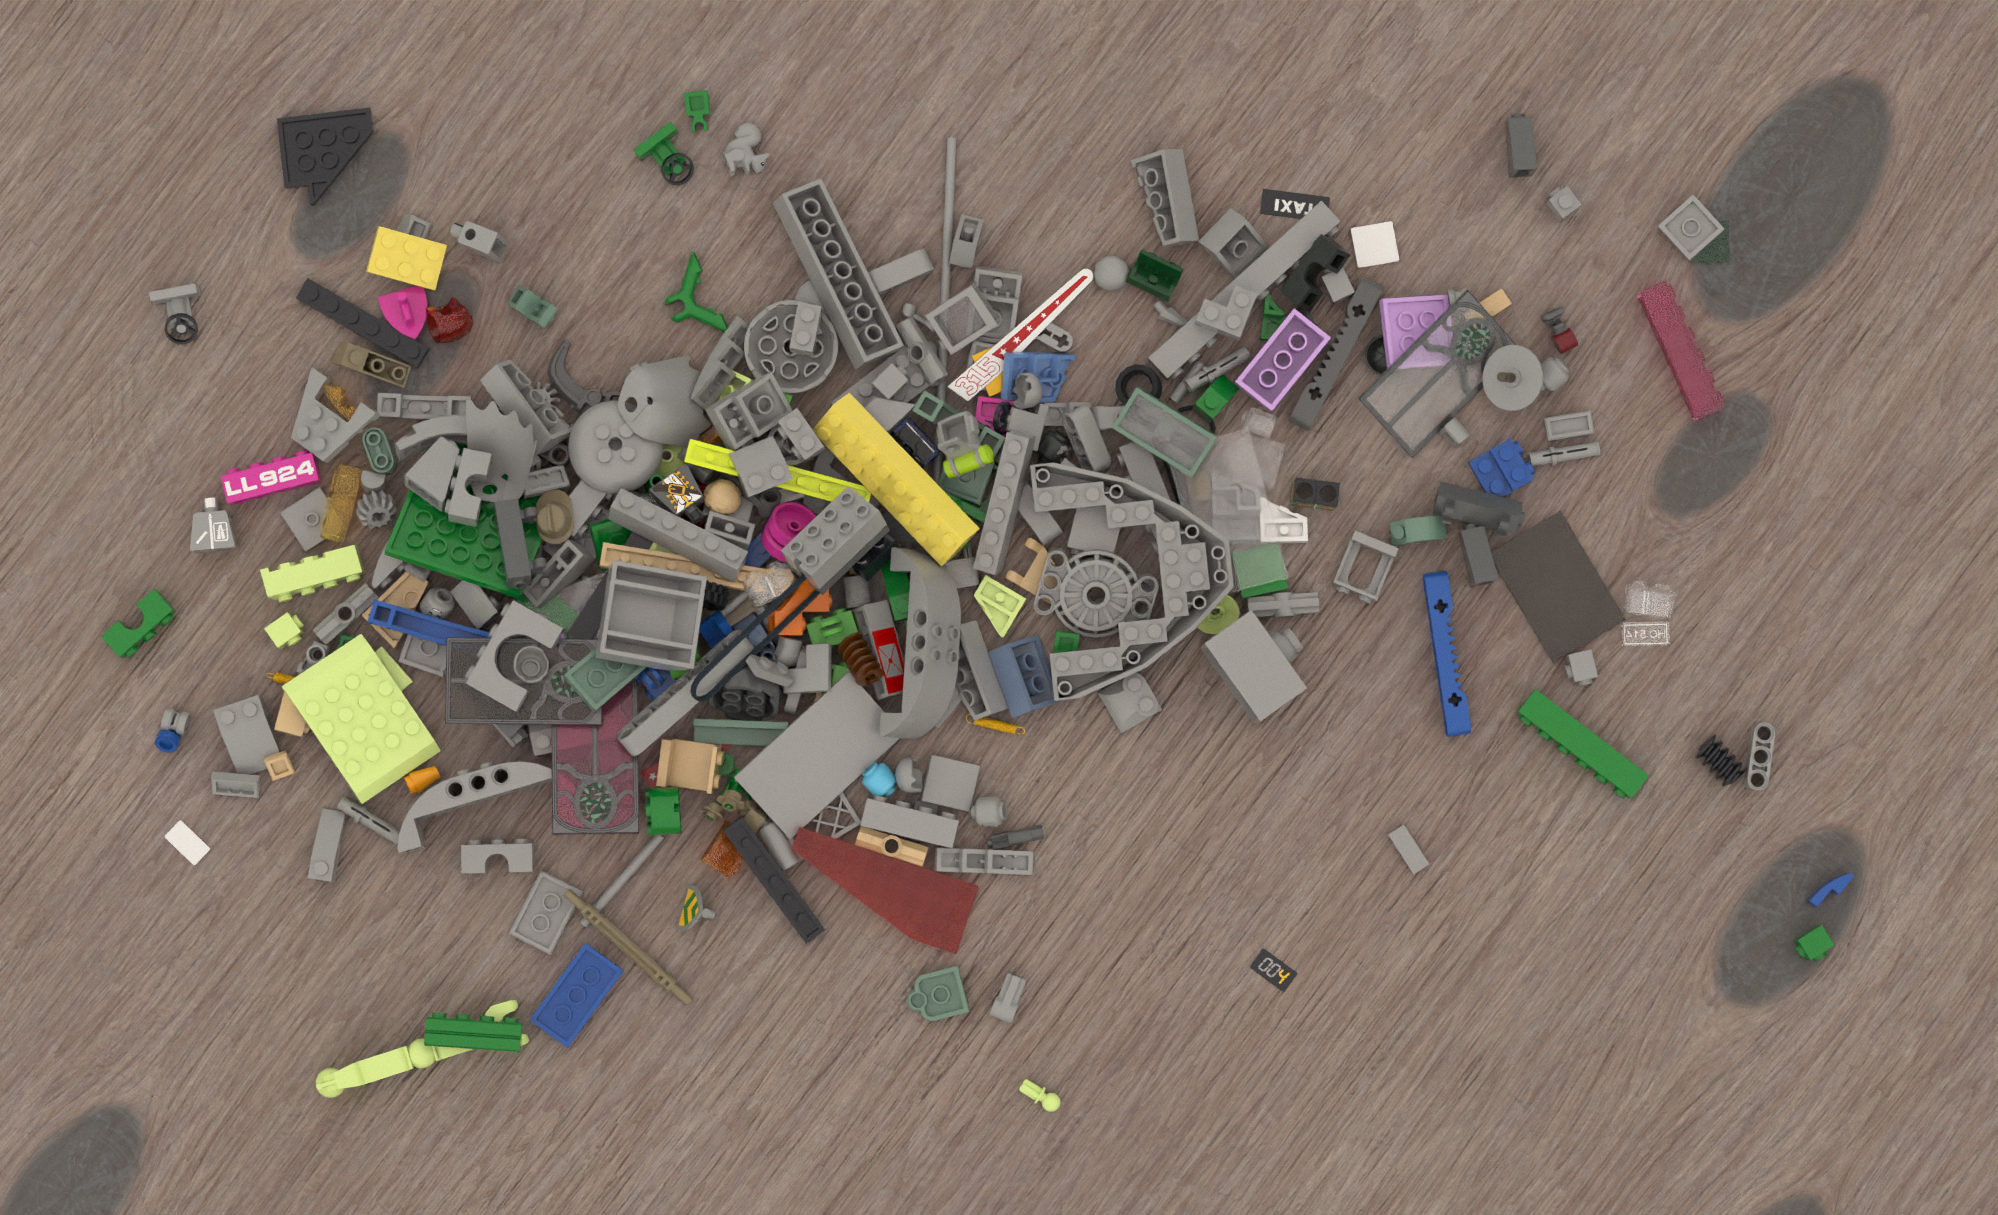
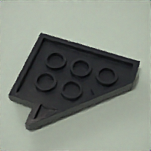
[277,108,374,206]

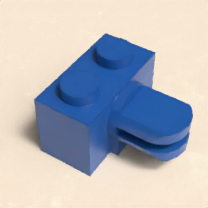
[634,667,677,702]

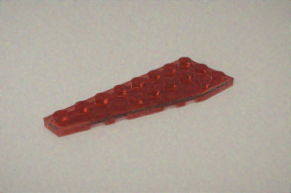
[791,827,979,954]

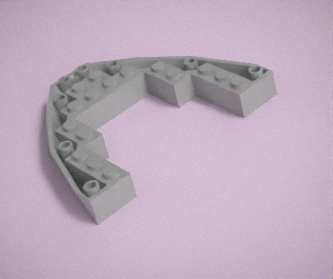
[1030,463,1234,701]

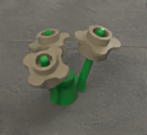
[701,769,758,821]

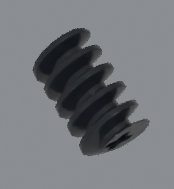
[1696,734,1747,787]

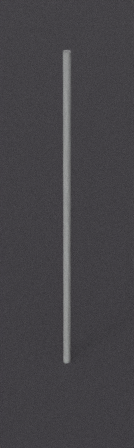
[933,137,956,484]

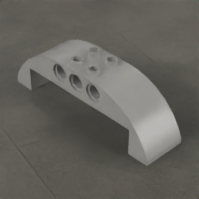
[879,547,961,739]
[397,762,585,854]

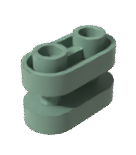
[362,427,398,476]

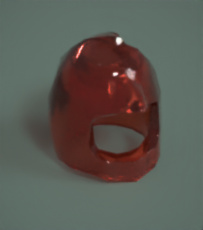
[425,297,473,344]

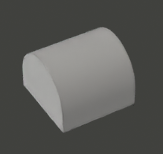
[1440,417,1471,448]
[361,470,387,495]

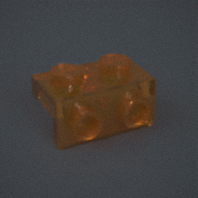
[700,820,743,878]

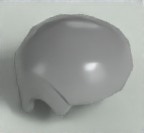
[1093,256,1131,291]
[1012,372,1042,409]
[513,645,549,684]
[895,757,923,793]

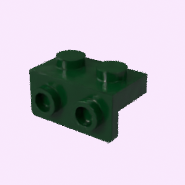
[1126,250,1183,302]

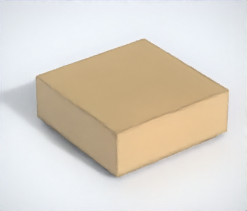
[264,750,295,781]

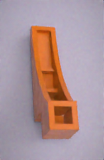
[768,576,832,637]

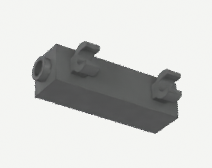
[1433,481,1525,539]
[494,499,546,589]

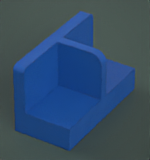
[699,610,734,649]

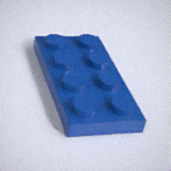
[530,943,624,1048]

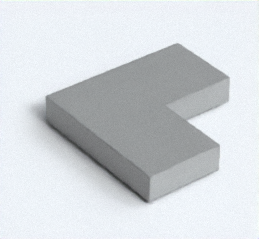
[784,644,831,694]

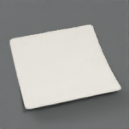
[1351,221,1399,268]

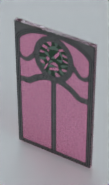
[551,679,639,836]

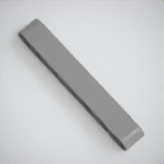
[617,630,754,756]

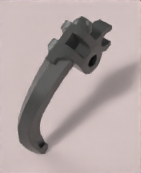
[548,340,620,415]

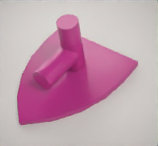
[377,286,428,340]

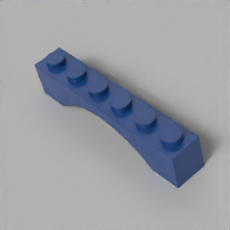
[368,599,513,663]

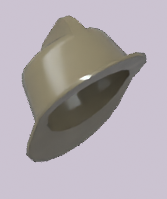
[536,490,574,544]

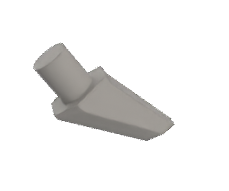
[1153,300,1188,327]

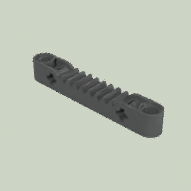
[1288,276,1384,431]

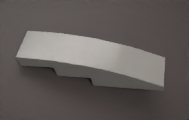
[690,316,749,410]
[934,848,1033,875]

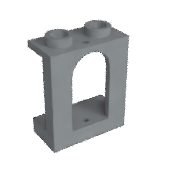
[1332,531,1399,604]

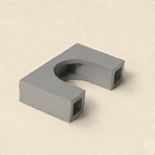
[465,600,565,712]

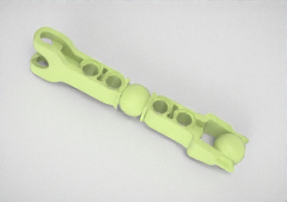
[315,1000,529,1098]

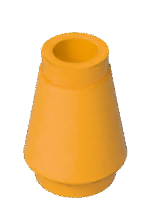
[404,765,441,794]

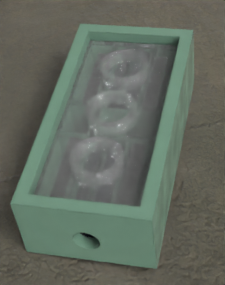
[1112,387,1219,477]

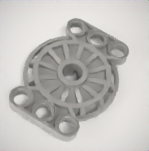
[1034,548,1159,638]

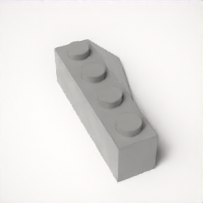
[1130,149,1199,246]
[480,360,574,455]
[956,620,1009,721]

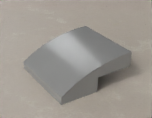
[920,755,980,812]

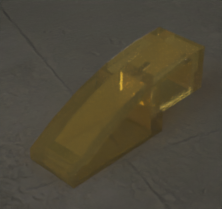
[320,464,362,543]

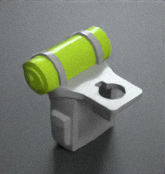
[936,411,995,479]

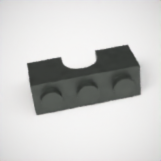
[1281,234,1351,312]

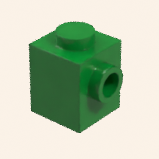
[1794,925,1834,962]

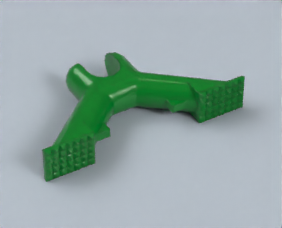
[665,252,728,333]

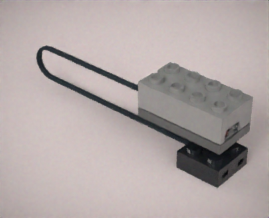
[690,486,899,701]

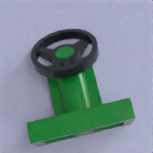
[634,122,694,185]

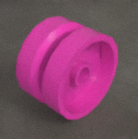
[761,502,816,563]

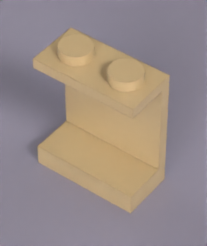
[656,737,724,794]

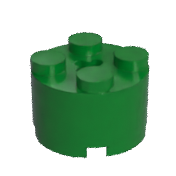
[645,787,682,836]

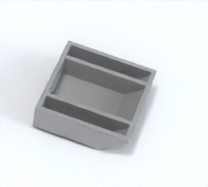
[595,560,707,670]

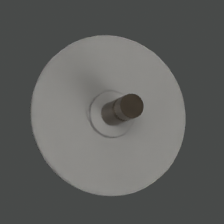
[1483,345,1544,411]

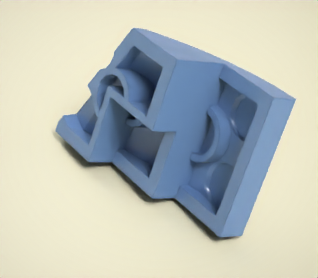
[1001,352,1075,403]

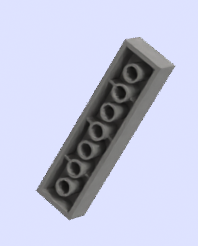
[773,179,904,370]

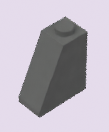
[1505,114,1538,178]
[1458,523,1498,588]

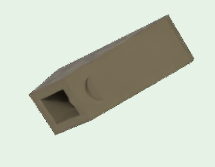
[332,342,412,388]

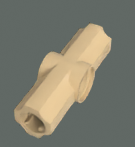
[855,826,929,867]

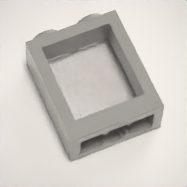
[925,282,1001,355]

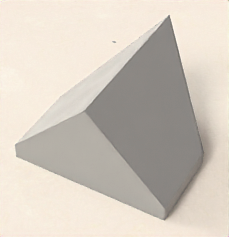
[863,396,915,436]

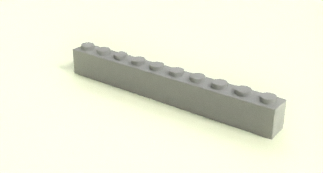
[1148,201,1340,381]

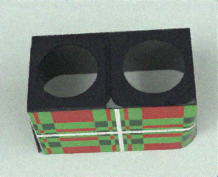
[1289,478,1340,511]

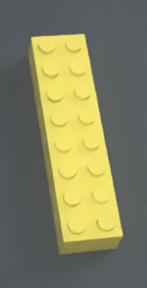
[812,393,980,567]

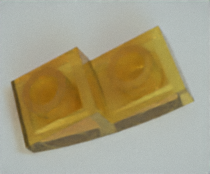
[323,384,356,420]

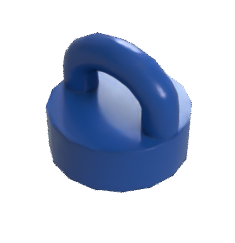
[155,730,181,752]

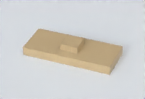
[1462,288,1512,328]

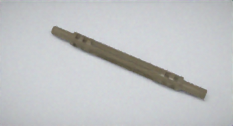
[563,889,693,1005]

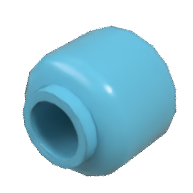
[862,762,896,797]

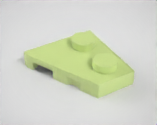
[974,575,1026,638]

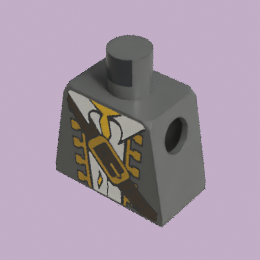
[649,464,704,524]

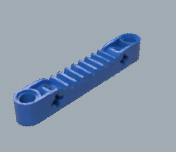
[1423,571,1471,737]

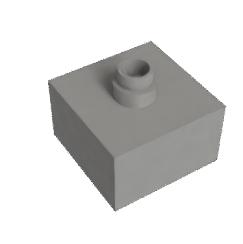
[1201,610,1307,725]

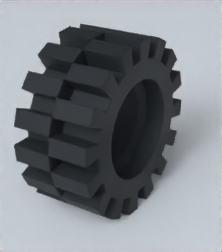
[702,580,729,611]

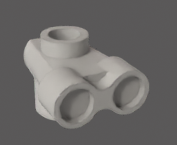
[296,641,330,673]

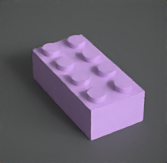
[1234,308,1331,413]

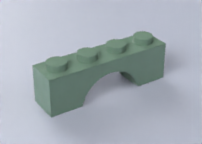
[912,390,1005,459]

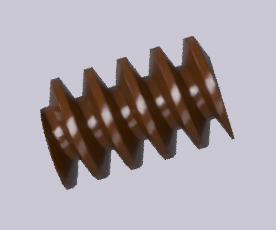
[838,632,884,686]

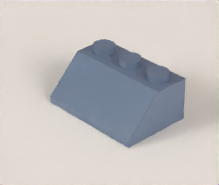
[988,635,1062,718]

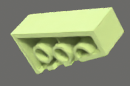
[260,545,366,603]

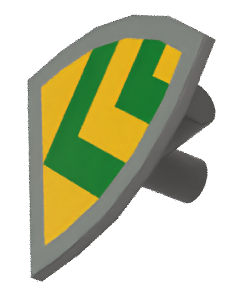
[676,884,715,931]

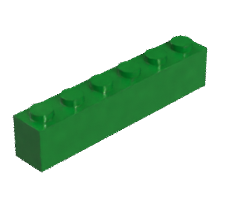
[1516,689,1649,799]

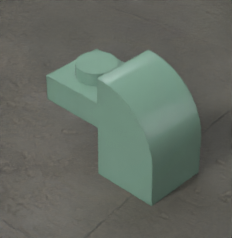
[506,285,558,328]
[1390,516,1447,546]

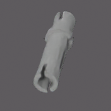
[1183,346,1251,393]
[1528,441,1600,467]
[337,795,400,846]

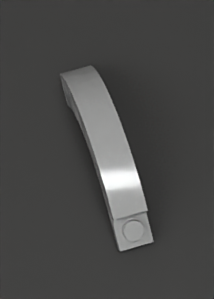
[395,416,541,472]

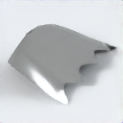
[618,356,711,448]
[465,399,537,502]

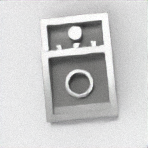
[966,266,1023,344]
[705,372,793,450]

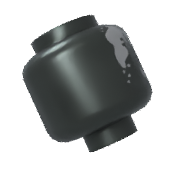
[1037,430,1071,464]

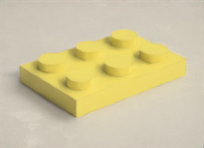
[366,226,447,291]

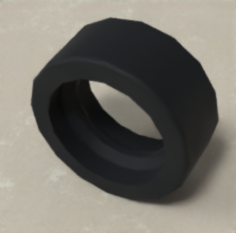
[1115,364,1162,405]

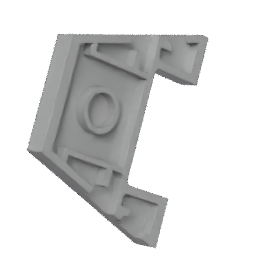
[291,367,380,463]

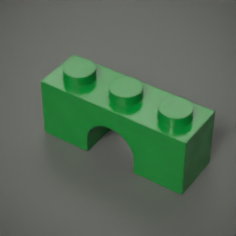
[101,589,177,659]

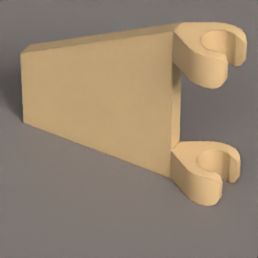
[1005,538,1061,610]

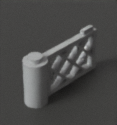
[756,792,861,872]

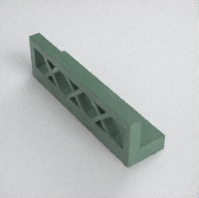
[693,719,789,746]

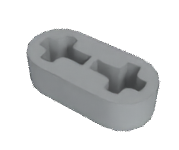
[1035,323,1073,353]

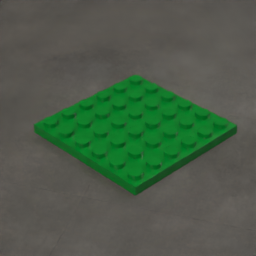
[385,444,562,599]

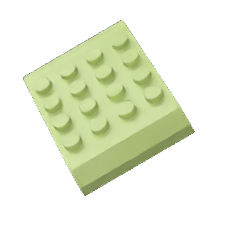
[282,634,441,804]

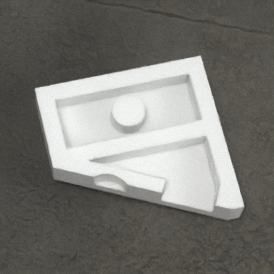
[1260,497,1308,544]

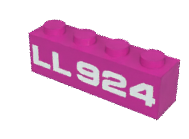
[221,450,322,506]

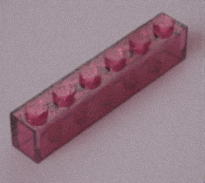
[1637,280,1724,422]

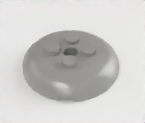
[744,300,838,394]
[568,401,663,494]

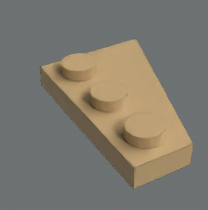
[362,571,429,649]

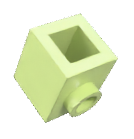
[264,612,304,649]

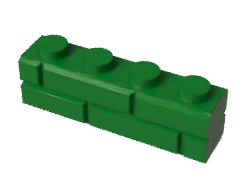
[424,1012,523,1052]

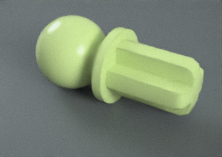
[1019,1079,1060,1112]

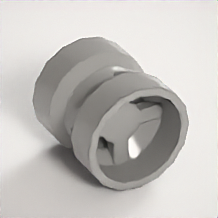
[161,707,191,736]

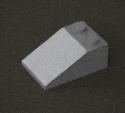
[213,695,281,775]

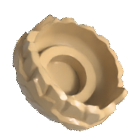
[703,479,742,515]

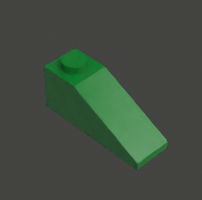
[881,559,910,623]

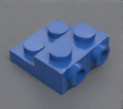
[1468,438,1535,497]

